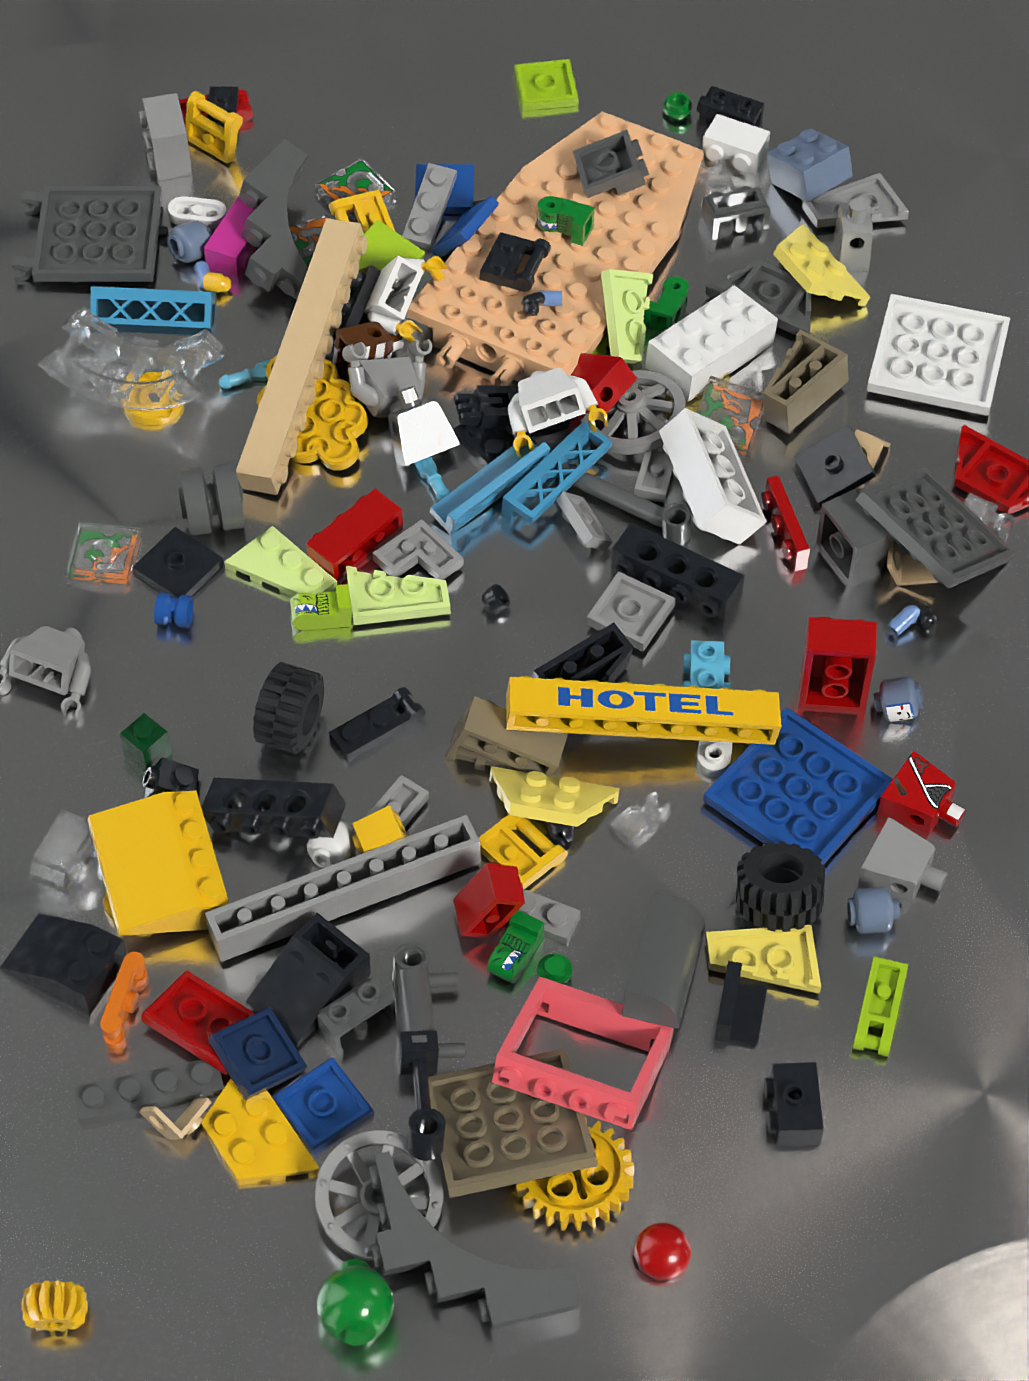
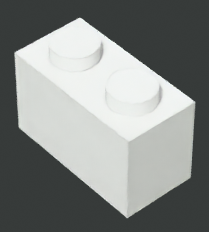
[702,114,770,175]

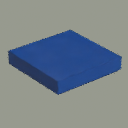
[415,164,474,214]
[430,196,499,258]
[272,1057,374,1155]

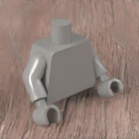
[342,339,432,418]
[0,626,91,721]

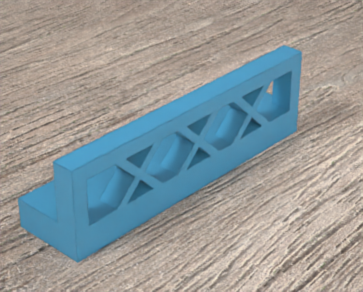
[90,286,216,328]
[501,421,613,524]
[430,442,551,535]

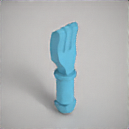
[219,360,270,389]
[412,456,451,501]

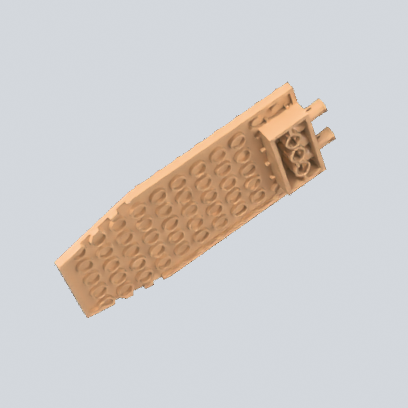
[407,112,705,386]

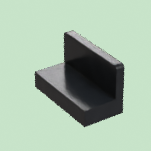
[715,961,768,1047]

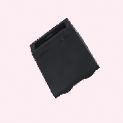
[245,913,371,1046]

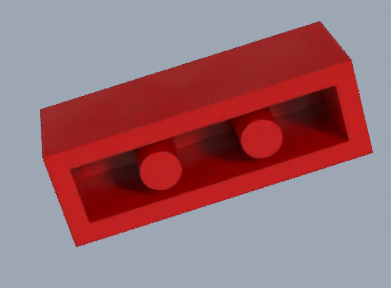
[306,488,403,582]

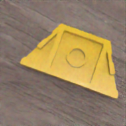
[201,1078,320,1185]

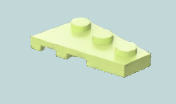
[601,269,653,364]
[224,526,337,597]
[346,566,451,625]

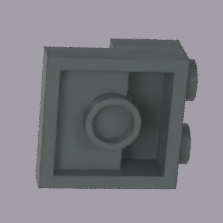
[573,130,649,198]

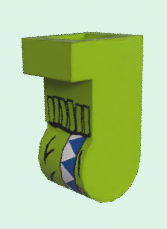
[290,584,353,631]

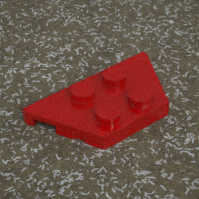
[954,425,1029,515]

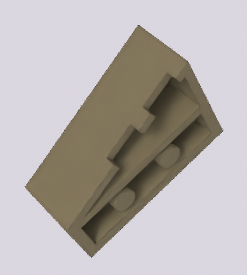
[763,329,849,433]
[444,696,568,776]

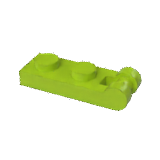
[853,956,909,1057]

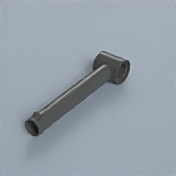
[557,462,691,545]

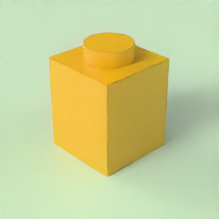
[352,805,408,854]

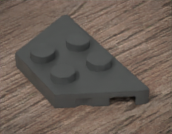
[705,259,811,335]

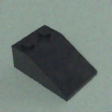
[0,913,127,1016]

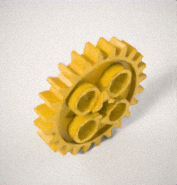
[516,1117,634,1231]

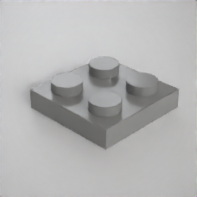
[586,571,675,651]

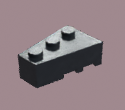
[532,622,634,739]

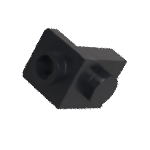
[208,86,239,127]
[142,757,199,798]

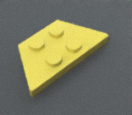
[773,224,870,306]
[489,766,620,827]

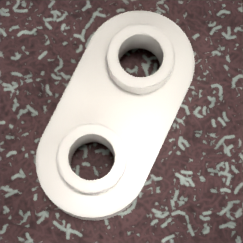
[168,196,227,229]
[697,741,733,777]

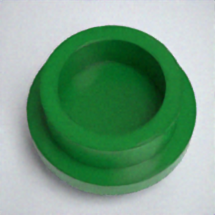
[663,92,692,119]
[537,953,573,985]

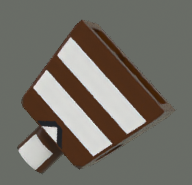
[333,321,404,382]

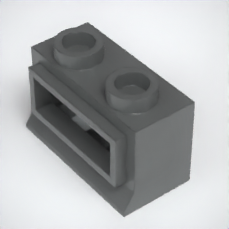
[702,186,771,240]
[317,977,396,1057]

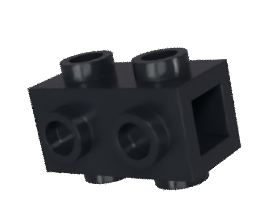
[696,86,764,128]

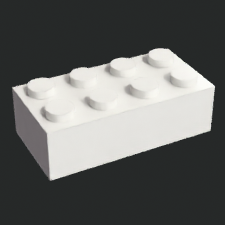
[645,285,778,402]
[659,408,767,545]

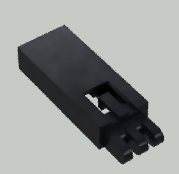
[453,385,571,429]

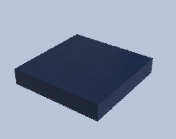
[208,1007,308,1101]

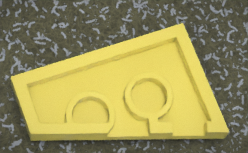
[705,925,821,994]

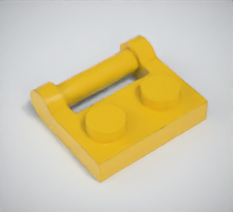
[185,91,243,164]
[328,189,395,234]
[479,814,568,889]

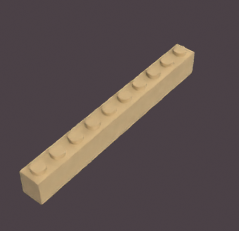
[236,218,368,495]

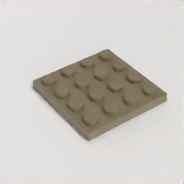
[428,1048,597,1198]

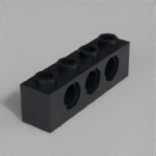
[611,523,745,621]
[201,778,346,839]

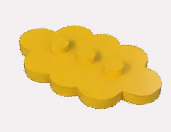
[257,355,368,470]

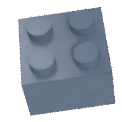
[766,128,853,202]

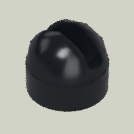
[482,584,510,613]
[545,822,575,845]

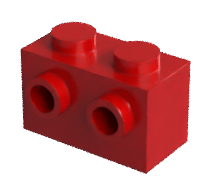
[453,862,525,939]

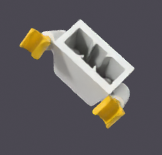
[364,255,448,343]
[508,368,607,458]

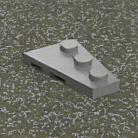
[802,173,909,228]

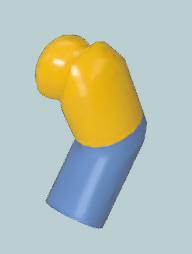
[194,261,231,293]

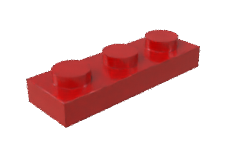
[761,475,810,571]

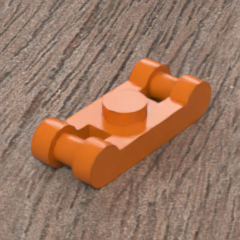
[100,952,148,1049]

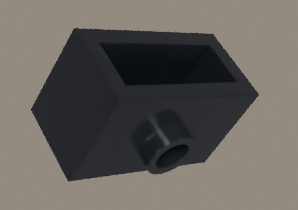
[764,1062,824,1147]

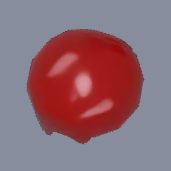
[632,1222,692,1281]

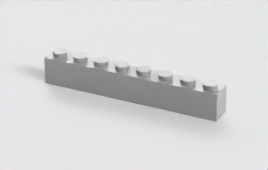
[205,814,481,962]

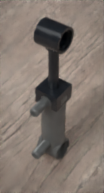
[392,942,466,1161]

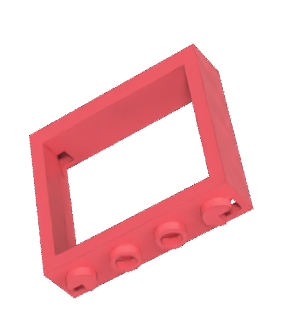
[492,976,674,1130]

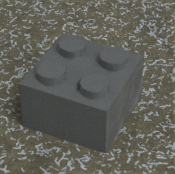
[816,489,891,588]

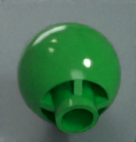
[317,1259,394,1346]

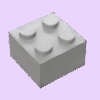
[139,93,192,181]

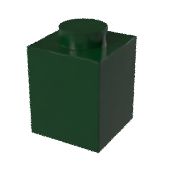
[120,713,172,772]

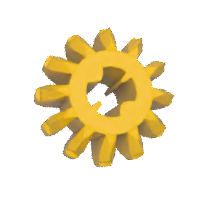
[21,1280,88,1332]

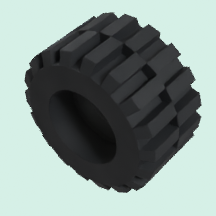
[253,662,324,754]
[736,842,825,932]

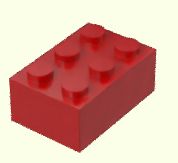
[799,616,877,712]

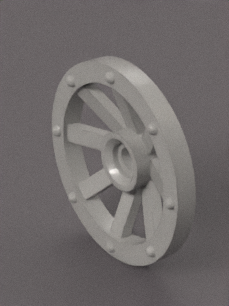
[581,370,686,455]
[315,1130,443,1261]

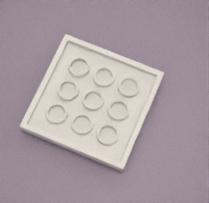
[867,294,1010,416]

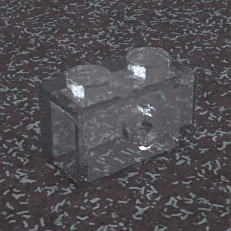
[30,809,97,895]

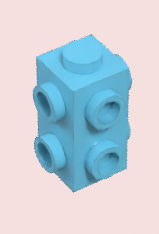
[683,640,730,689]

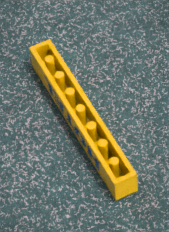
[506,676,782,745]

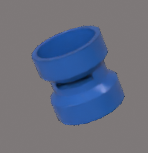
[154,592,193,628]

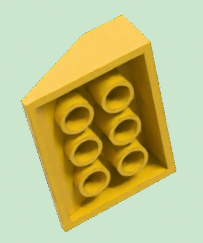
[87,791,230,936]

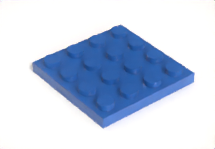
[703,707,893,865]

